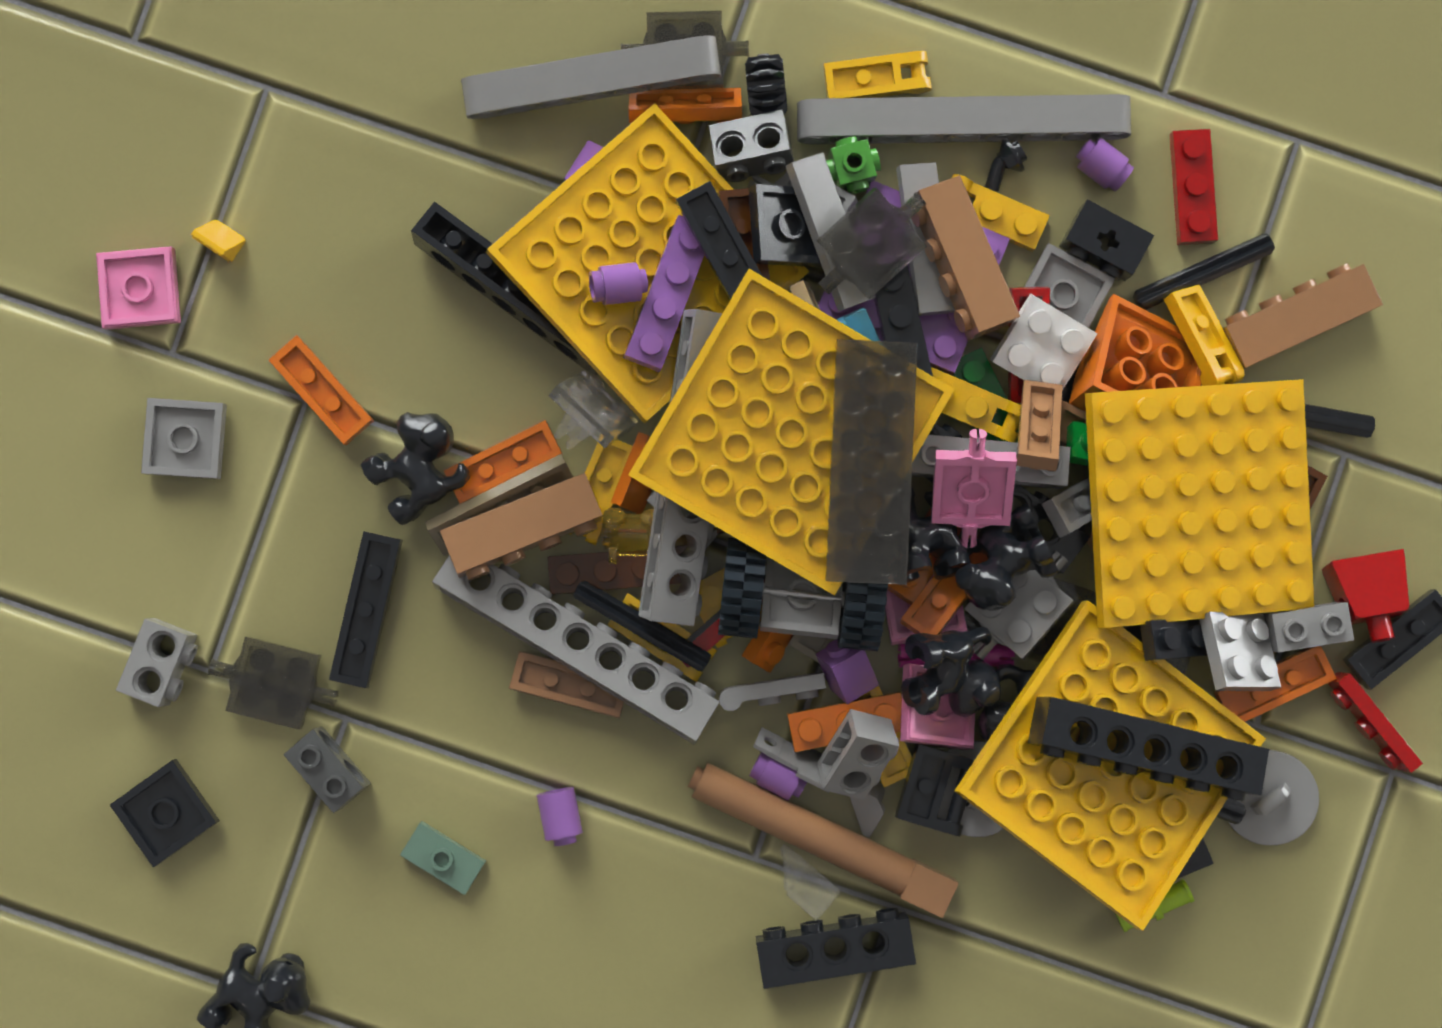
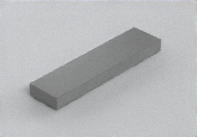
[786,152,875,311]
[896,162,955,316]

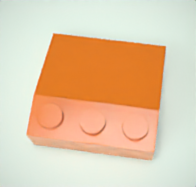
[1069,294,1202,411]

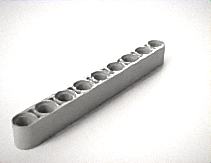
[797,94,1131,144]

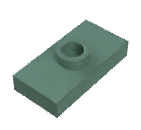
[400,821,486,895]

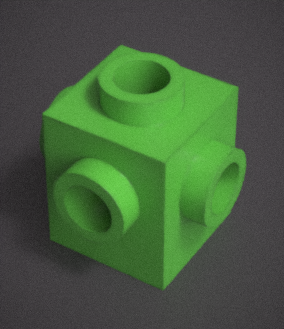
[826,136,881,194]

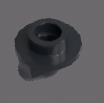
[985,138,1027,191]

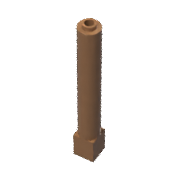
[688,762,959,918]

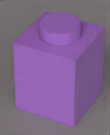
[815,639,879,704]

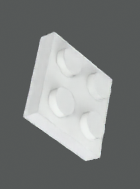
[990,294,1098,390]

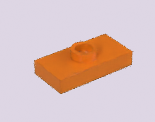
[611,432,652,515]

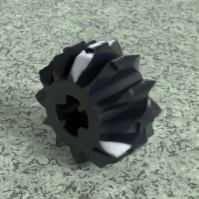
[745,53,788,116]

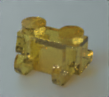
[602,508,654,564]

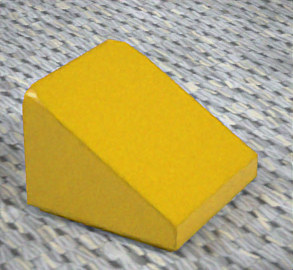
[191,220,246,262]

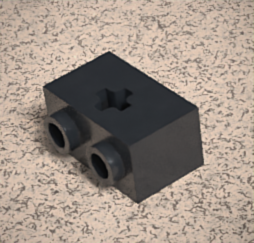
[1059,199,1154,282]

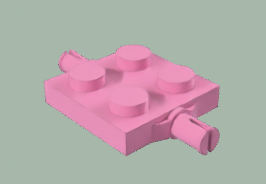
[931,429,1017,548]

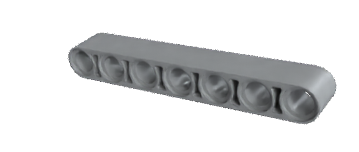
[461,35,721,119]

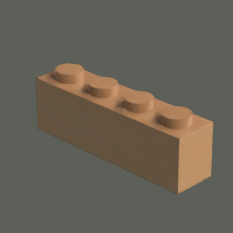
[909,175,1020,341]
[1223,263,1383,368]
[440,473,603,580]

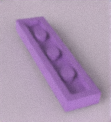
[623,215,704,372]

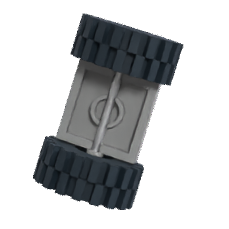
[718,538,889,652]

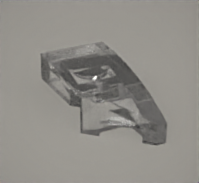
[781,844,842,921]

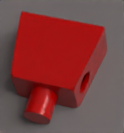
[1322,549,1409,643]

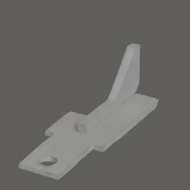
[753,727,885,838]

